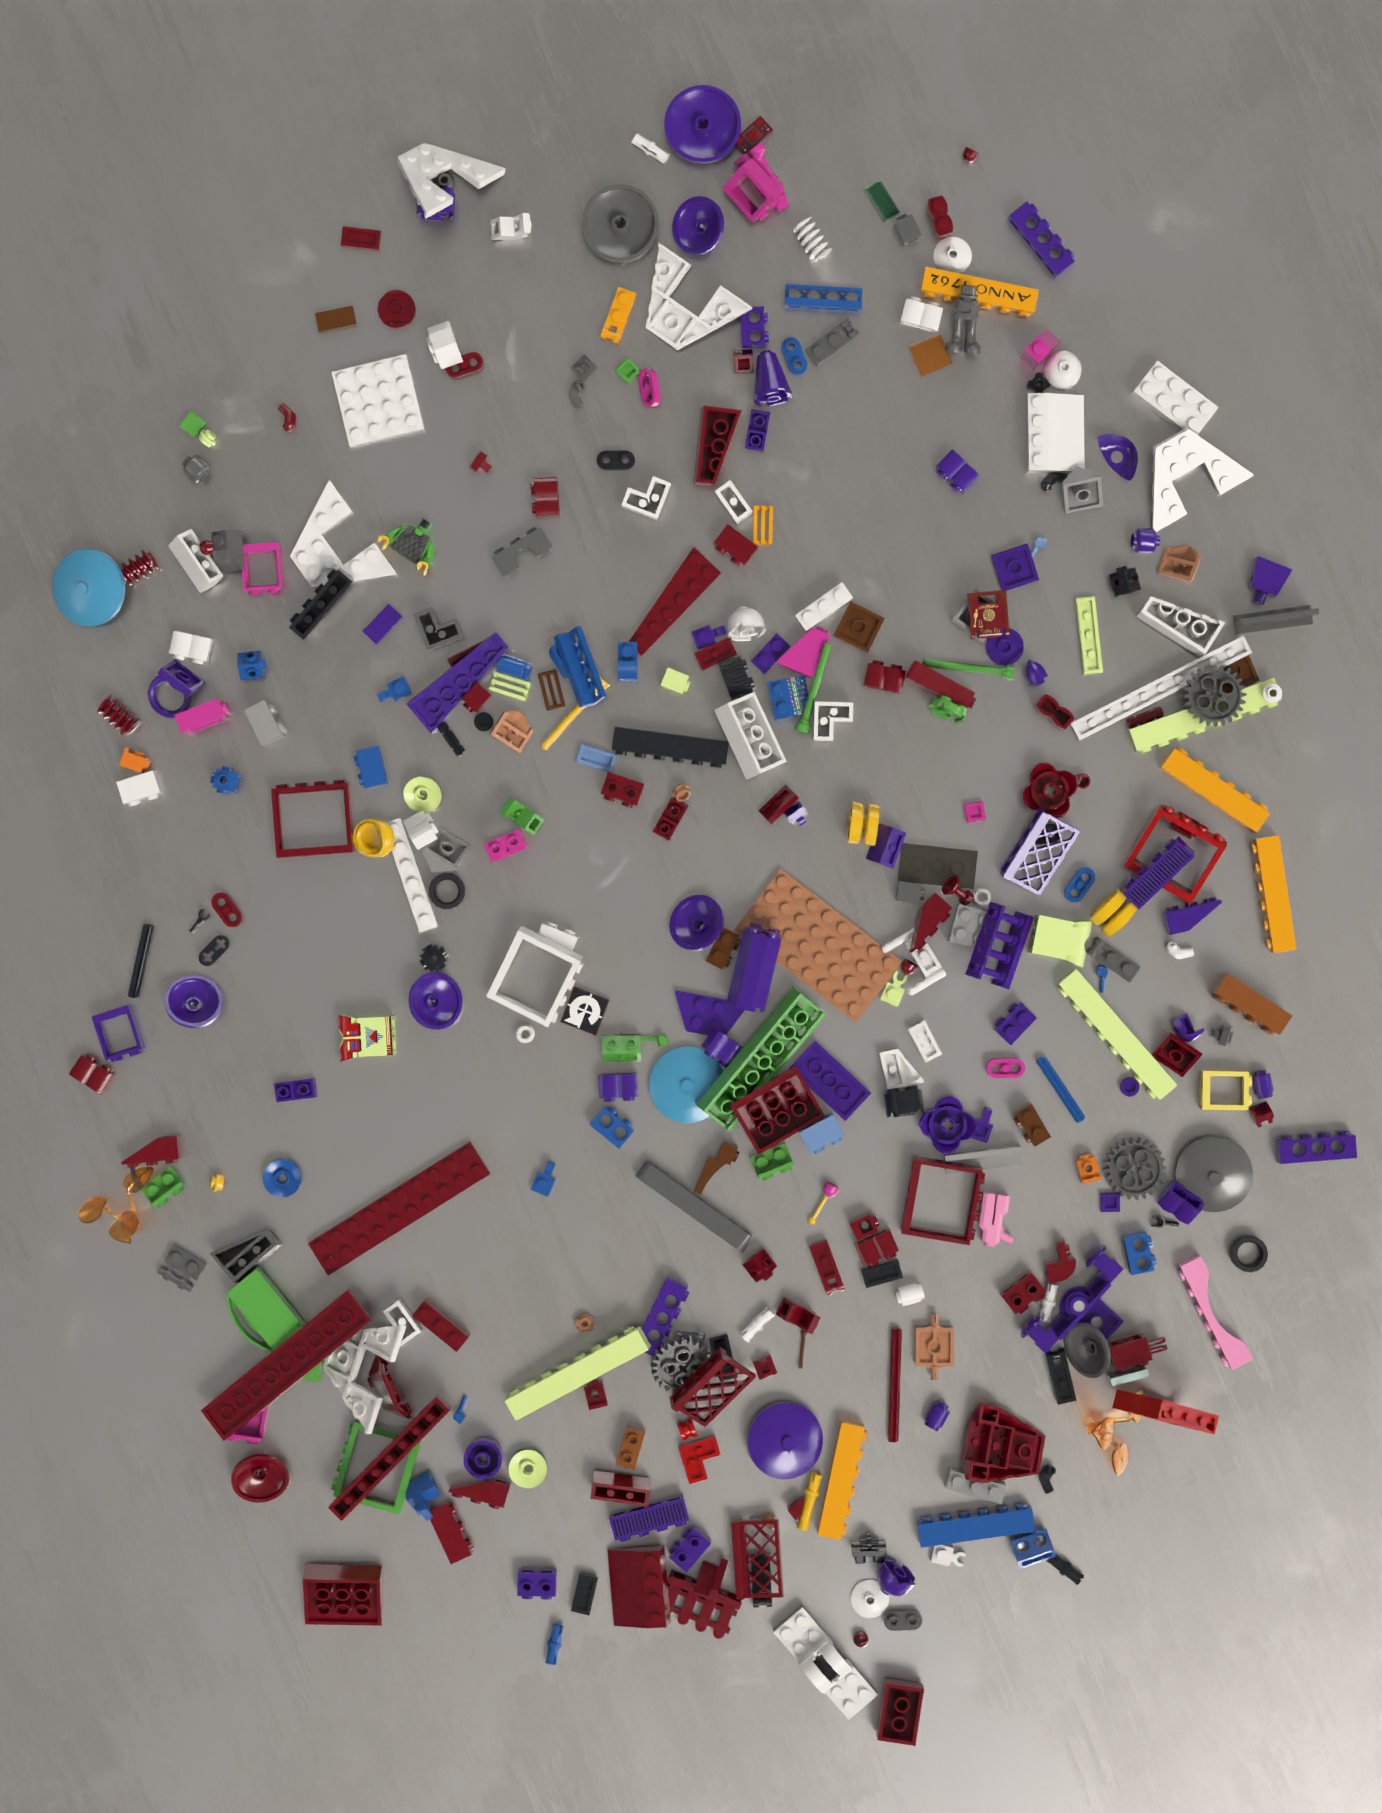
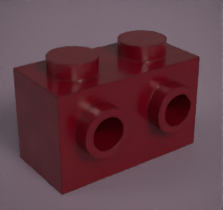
[601,772,645,808]
[1000,1271,1046,1314]

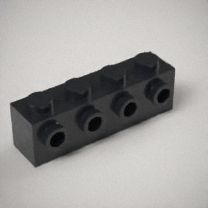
[289,567,354,640]

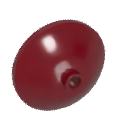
[231,1454,289,1503]

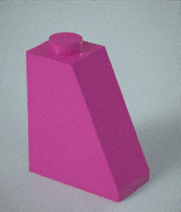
[1020,329,1061,370]
[777,626,830,679]

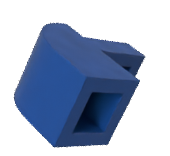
[618,642,638,682]
[406,1472,441,1521]

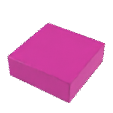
[964,801,986,823]

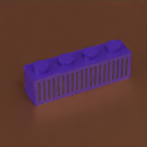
[1123,836,1195,909]
[609,1495,689,1542]

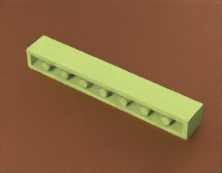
[1127,678,1282,754]
[1057,969,1177,1100]
[505,1326,651,1421]

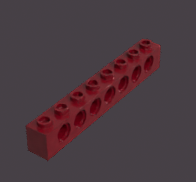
[328,1394,452,1521]

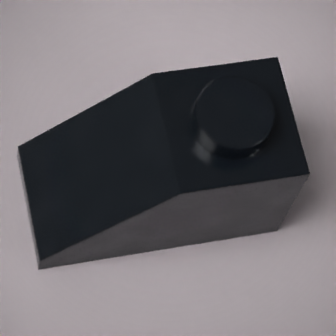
[709,1334,738,1382]

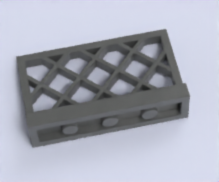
[1233,605,1319,635]

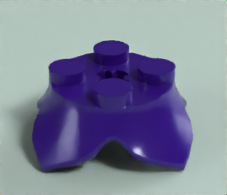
[919,1096,978,1155]

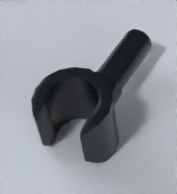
[189,909,210,934]
[1151,1216,1179,1228]

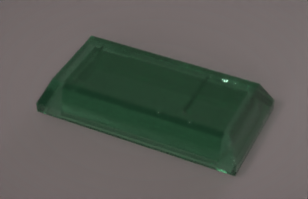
[864,179,900,222]

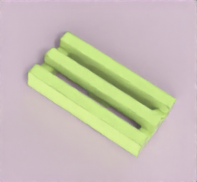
[489,671,531,701]

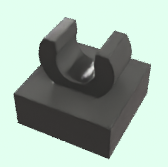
[571,354,598,382]
[1212,1026,1235,1048]

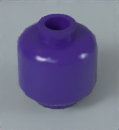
[1131,528,1160,553]

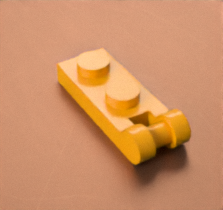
[600,287,637,344]

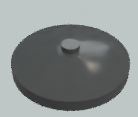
[582,184,659,263]
[1175,1136,1253,1212]

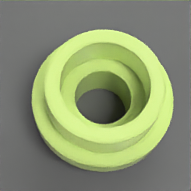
[198,429,217,447]

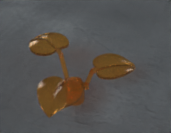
[78,1167,154,1244]
[1087,1388,1144,1476]

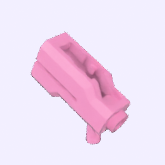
[978,1192,1014,1247]

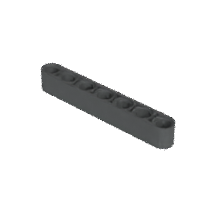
[635,1160,754,1253]

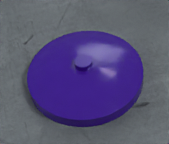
[664,85,741,164]
[746,1402,823,1479]

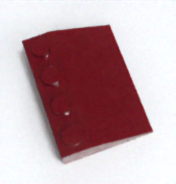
[730,1066,825,1155]
[607,1546,671,1628]
[303,1564,383,1626]

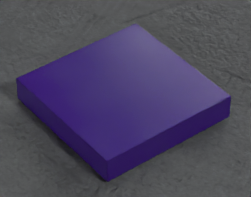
[991,543,1039,591]

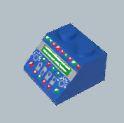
[767,676,812,721]

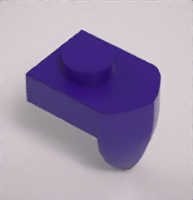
[1026,659,1048,687]
[1173,1013,1204,1043]

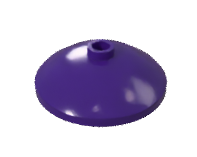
[672,196,724,255]
[669,895,724,951]
[408,972,463,1030]
[164,975,223,1028]

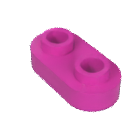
[638,368,660,407]
[986,1058,1025,1078]

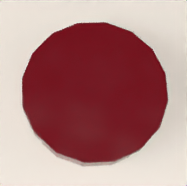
[377,290,416,329]

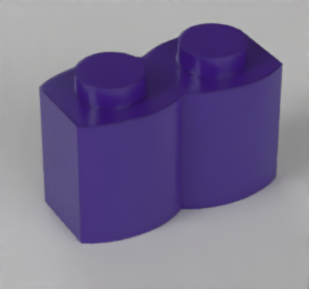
[936,449,980,494]
[701,1027,743,1068]
[598,1073,638,1102]
[1157,1182,1204,1225]

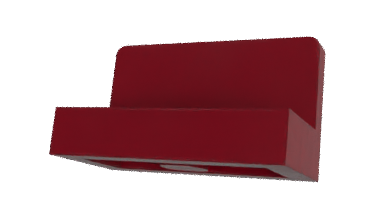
[693,1558,728,1601]

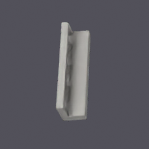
[943,1145,1022,1174]

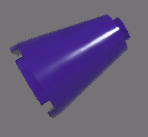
[754,350,792,406]

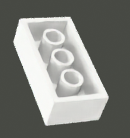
[1131,361,1218,435]
[714,692,787,780]

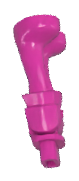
[733,143,790,212]

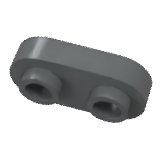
[884,1609,922,1631]

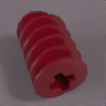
[121,550,159,587]
[97,694,141,735]

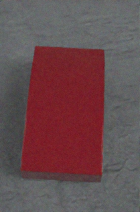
[652,796,689,841]

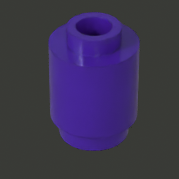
[1252,1070,1274,1099]
[925,1401,950,1431]

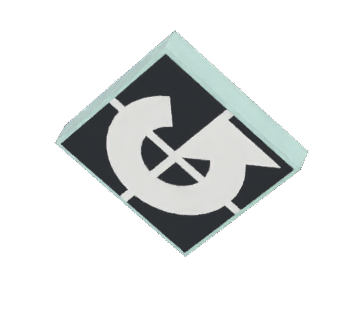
[1106,1365,1150,1386]

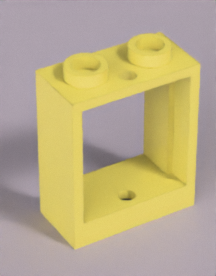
[1199,1070,1252,1110]

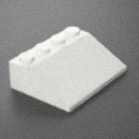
[1026,393,1085,473]

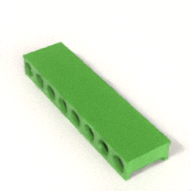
[696,987,826,1132]

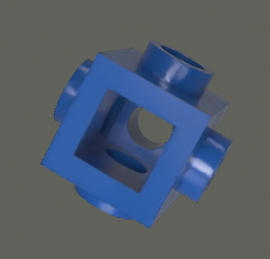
[237,651,267,680]
[210,766,242,795]

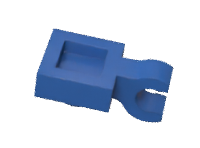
[377,676,412,703]
[531,1161,556,1197]

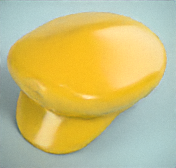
[353,819,395,857]

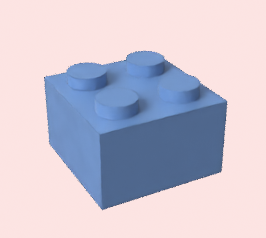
[799,1113,844,1154]

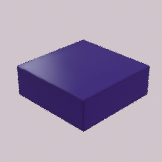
[1100,1192,1120,1212]

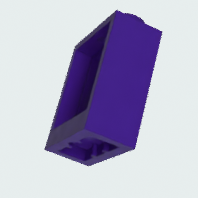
[92,1004,145,1062]

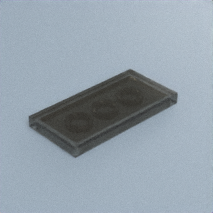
[897,843,978,889]

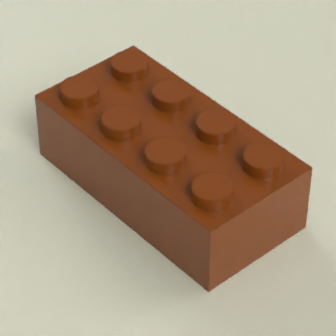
[1210,973,1293,1036]

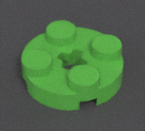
[928,695,967,724]

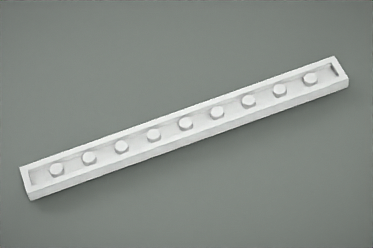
[1071,636,1252,741]

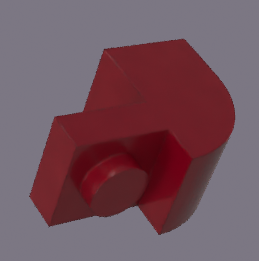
[1044,1240,1076,1284]
[776,1297,821,1334]

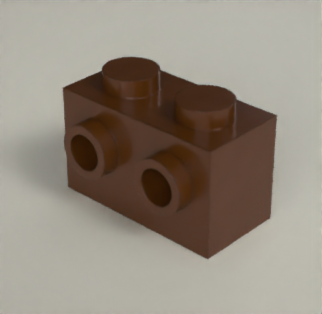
[705,927,741,970]
[1013,1103,1051,1147]

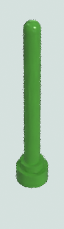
[794,642,831,733]
[922,659,1015,680]

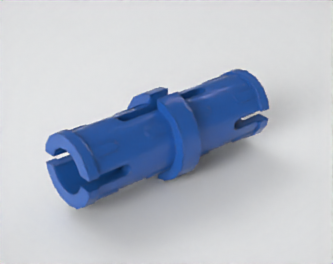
[545,1624,564,1665]

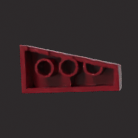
[693,405,742,487]

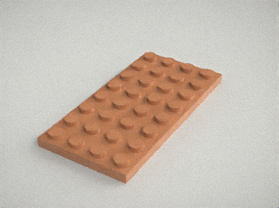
[734,869,902,1022]

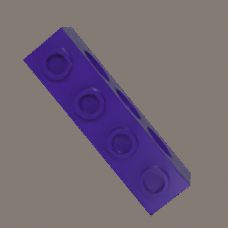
[1008,201,1075,279]
[1276,1131,1357,1164]
[642,1276,689,1356]

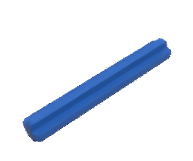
[1036,1056,1085,1123]

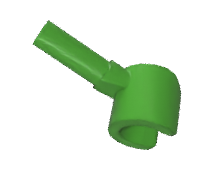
[641,1035,669,1046]

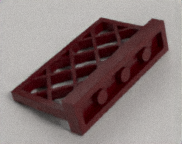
[669,1347,756,1427]
[731,1519,784,1600]

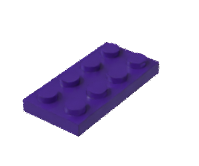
[789,1041,871,1121]

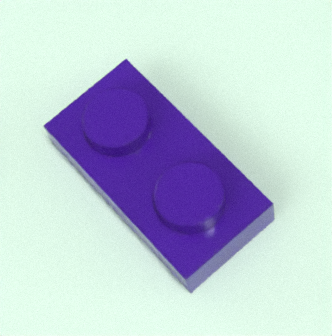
[750,633,791,675]

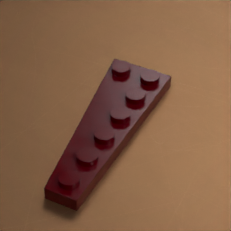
[629,547,721,656]

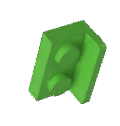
[602,1035,641,1062]
[749,1142,794,1181]
[140,1165,185,1208]

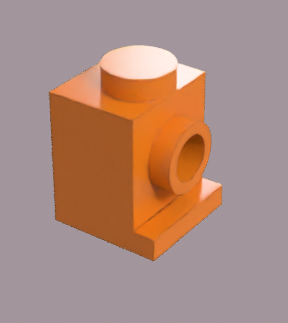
[119,747,151,773]
[1075,1153,1101,1184]

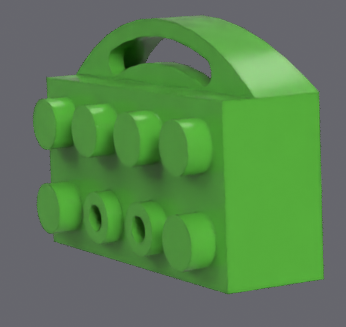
[226,1267,306,1352]

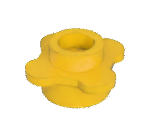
[210,1172,224,1192]

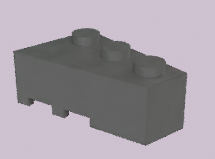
[210,1230,282,1283]

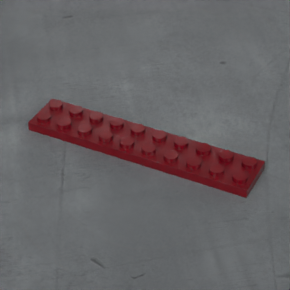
[308,1141,491,1276]
[201,1290,373,1441]

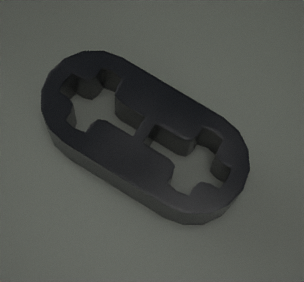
[198,935,230,966]

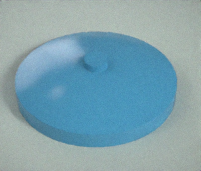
[52,549,125,626]
[649,1046,723,1123]

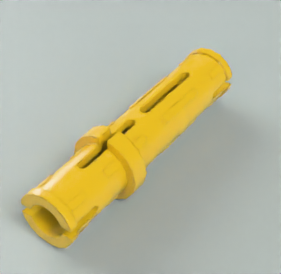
[796,1472,823,1531]

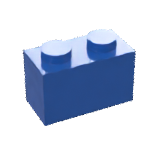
[353,746,388,789]

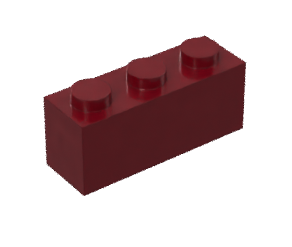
[412,1299,470,1352]
[590,1471,651,1507]
[430,1499,474,1564]

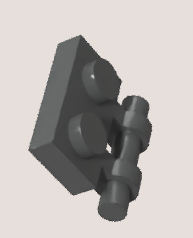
[157,1244,207,1292]

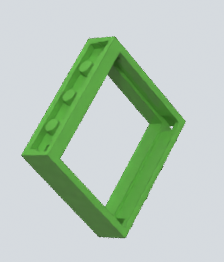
[331,1419,421,1515]

